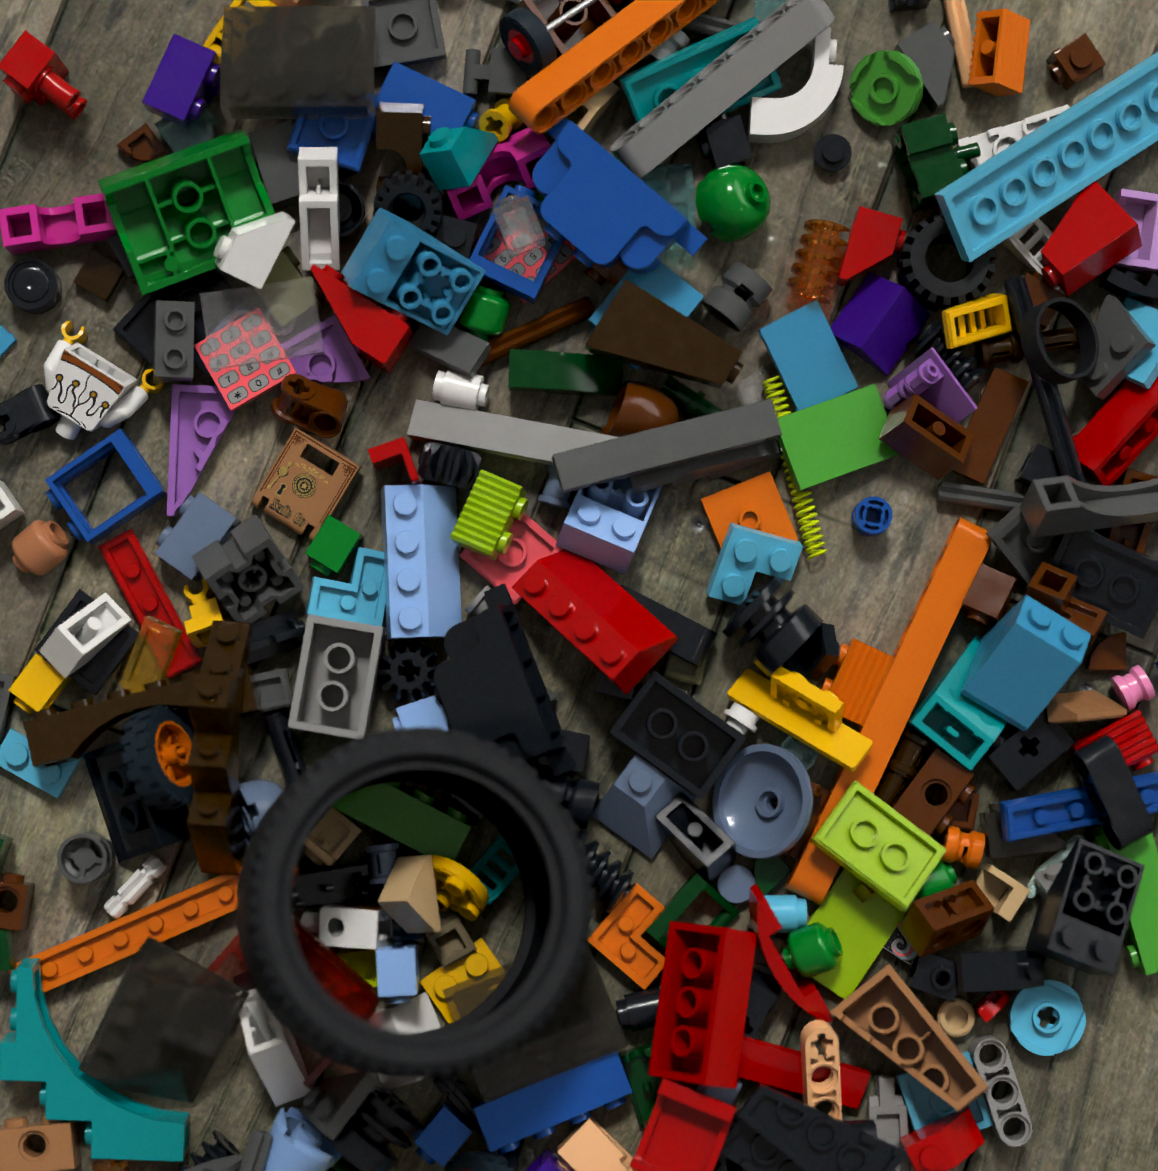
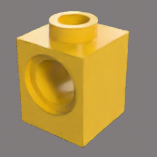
[8,653,72,715]

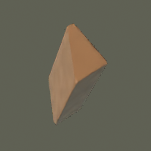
[1046,690,1127,724]

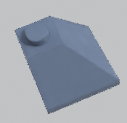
[591,754,696,859]

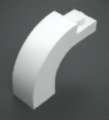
[747,27,844,143]

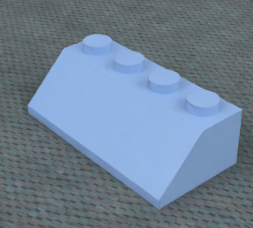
[380,484,462,640]

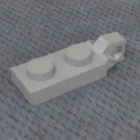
[866,1074,910,1171]

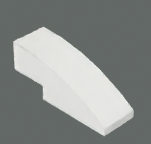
[298,147,340,270]

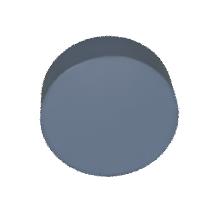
[717,865,756,903]

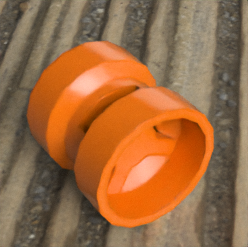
[940,825,985,870]

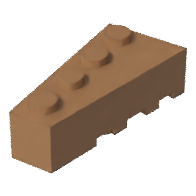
[830,964,990,1112]

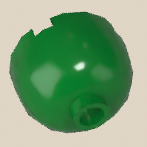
[695,165,771,243]

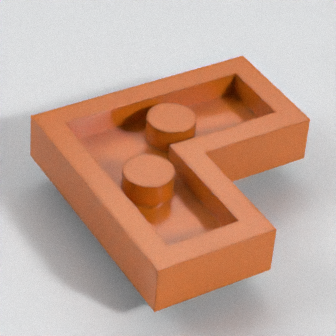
[587,883,665,990]

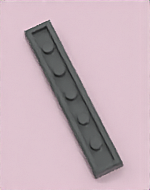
[552,399,782,494]

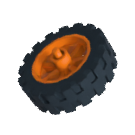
[121,705,194,811]

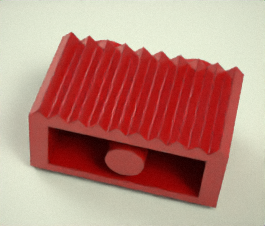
[1069,710,1158,771]

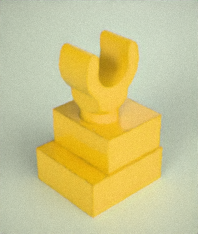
[184,578,227,649]

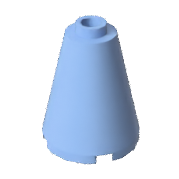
[263,1107,342,1171]

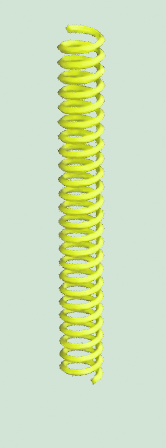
[762,375,827,561]

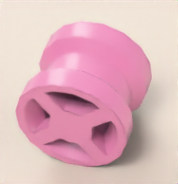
[1110,665,1156,712]

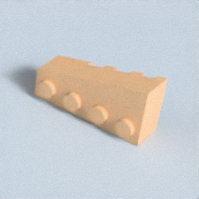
[557,1116,637,1171]

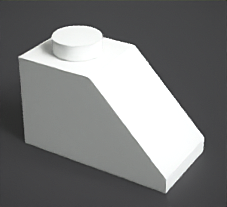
[214,211,295,289]
[39,592,132,679]

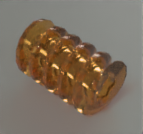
[786,219,851,304]

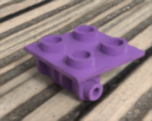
[883,347,978,423]

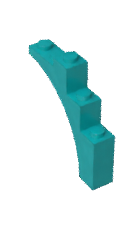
[0,958,190,1162]

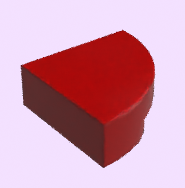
[973,990,1010,1023]

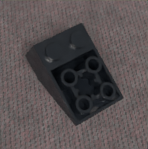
[1025,839,1145,975]

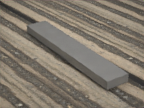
[407,399,627,480]

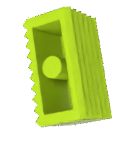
[450,469,529,561]

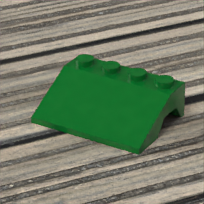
[97,129,275,295]

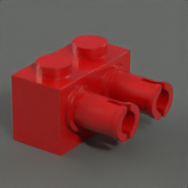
[0,30,87,120]

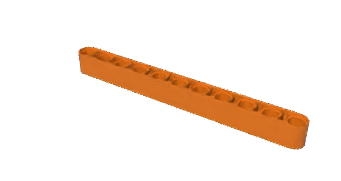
[785,517,992,905]

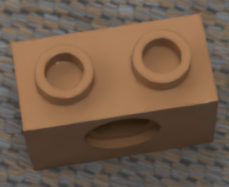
[0,1114,82,1171]

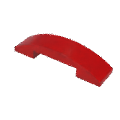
[749,884,834,1023]

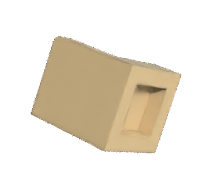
[975,863,1030,922]

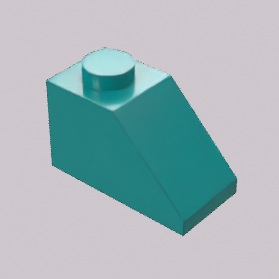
[419,126,498,190]

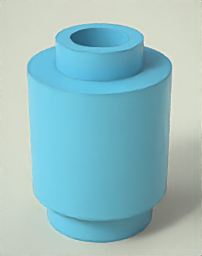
[764,895,807,933]

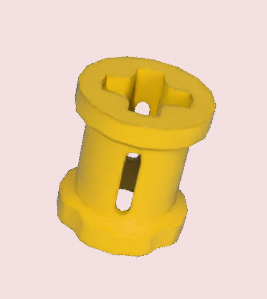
[479,97,523,142]

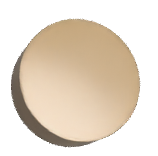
[936,997,975,1037]

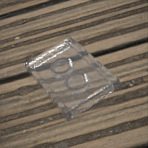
[200,277,325,370]

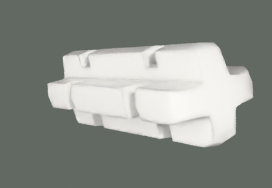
[104,854,167,919]

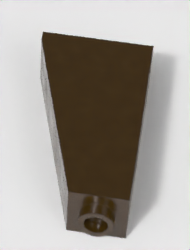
[585,279,744,389]

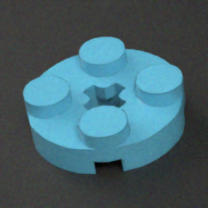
[1008,978,1086,1056]

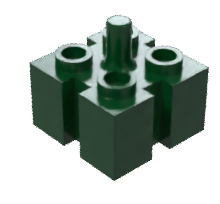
[892,113,981,213]

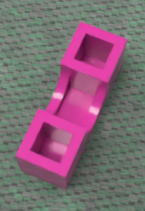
[444,127,551,220]
[0,193,117,255]

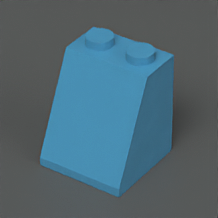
[960,595,1091,732]

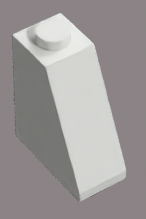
[235,988,311,1106]

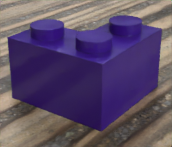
[142,34,227,129]

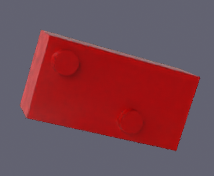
[648,921,757,1089]

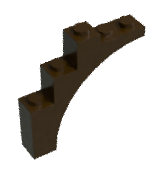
[187,620,253,875]

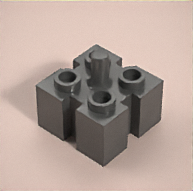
[192,515,305,623]

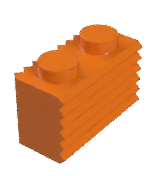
[968,8,1031,96]
[820,638,895,727]

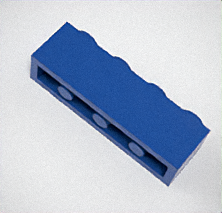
[471,1047,633,1154]

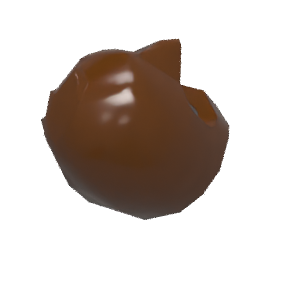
[600,380,679,437]

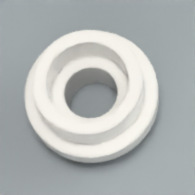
[723,702,760,735]

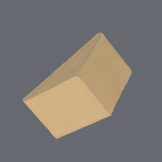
[377,855,441,933]

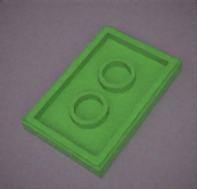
[777,384,900,492]

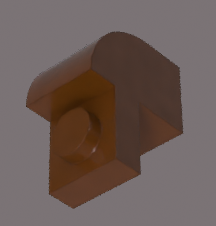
[1025,562,1108,646]

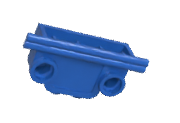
[532,118,708,274]

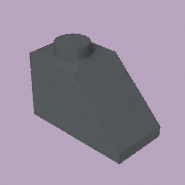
[894,20,955,114]

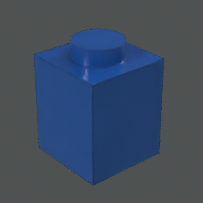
[414,1102,474,1167]

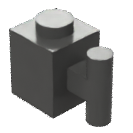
[463,44,528,101]

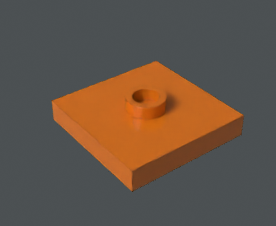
[700,471,798,550]

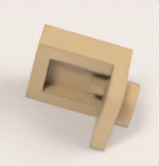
[304,807,362,867]

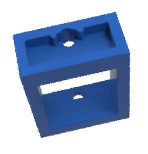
[469,185,567,305]
[45,428,167,545]

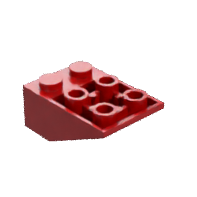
[310,264,413,375]

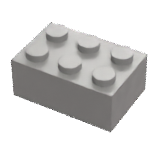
[288,614,386,739]

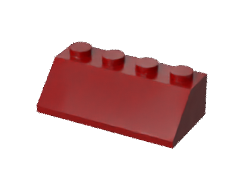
[511,550,679,694]

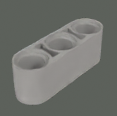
[968,1034,1032,1147]

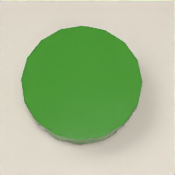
[849,50,923,126]

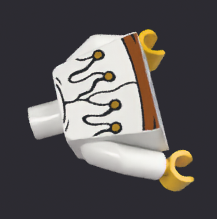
[43,321,164,440]

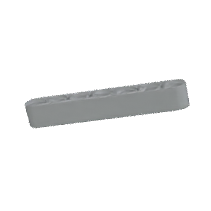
[609,0,835,178]

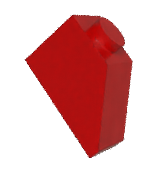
[835,206,906,286]
[899,1106,985,1171]

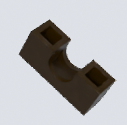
[376,102,431,220]

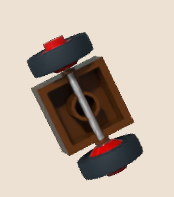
[499,0,634,76]

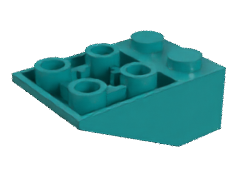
[907,635,1008,771]

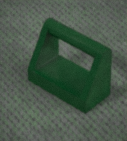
[645,872,740,948]

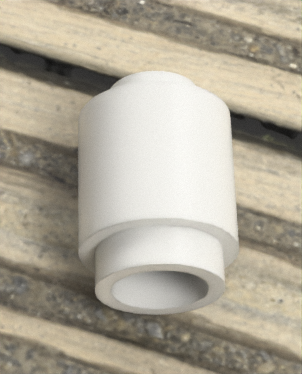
[432,369,490,411]

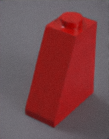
[1041,181,1142,296]

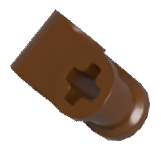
[271,374,348,438]

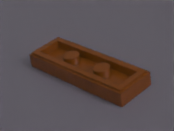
[951,367,1029,485]

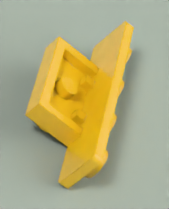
[727,666,873,771]

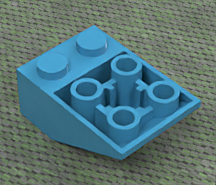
[342,207,486,336]

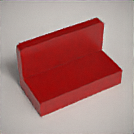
[367,436,422,485]

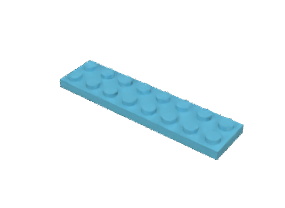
[935,52,1158,262]

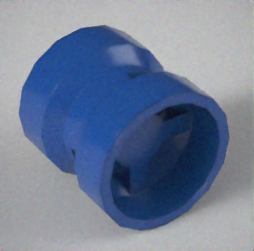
[851,497,892,536]

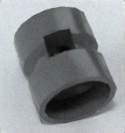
[702,260,772,332]
[57,832,115,883]

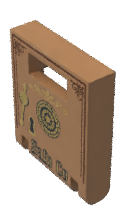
[250,427,362,542]

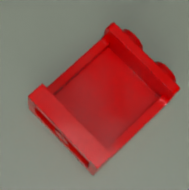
[629,1078,738,1171]

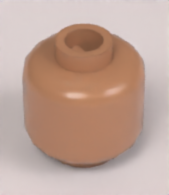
[12,520,69,576]

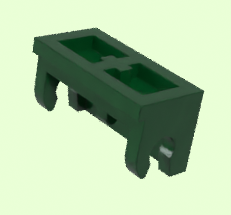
[618,1041,663,1129]

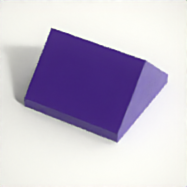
[830,272,930,376]

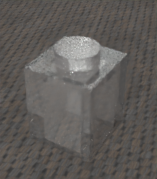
[492,194,545,258]

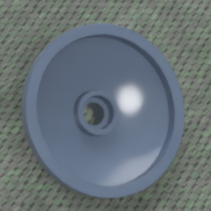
[712,744,813,859]

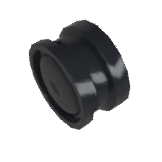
[4,258,62,314]

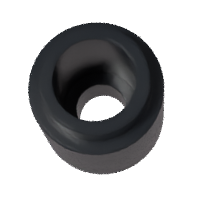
[615,987,660,1032]

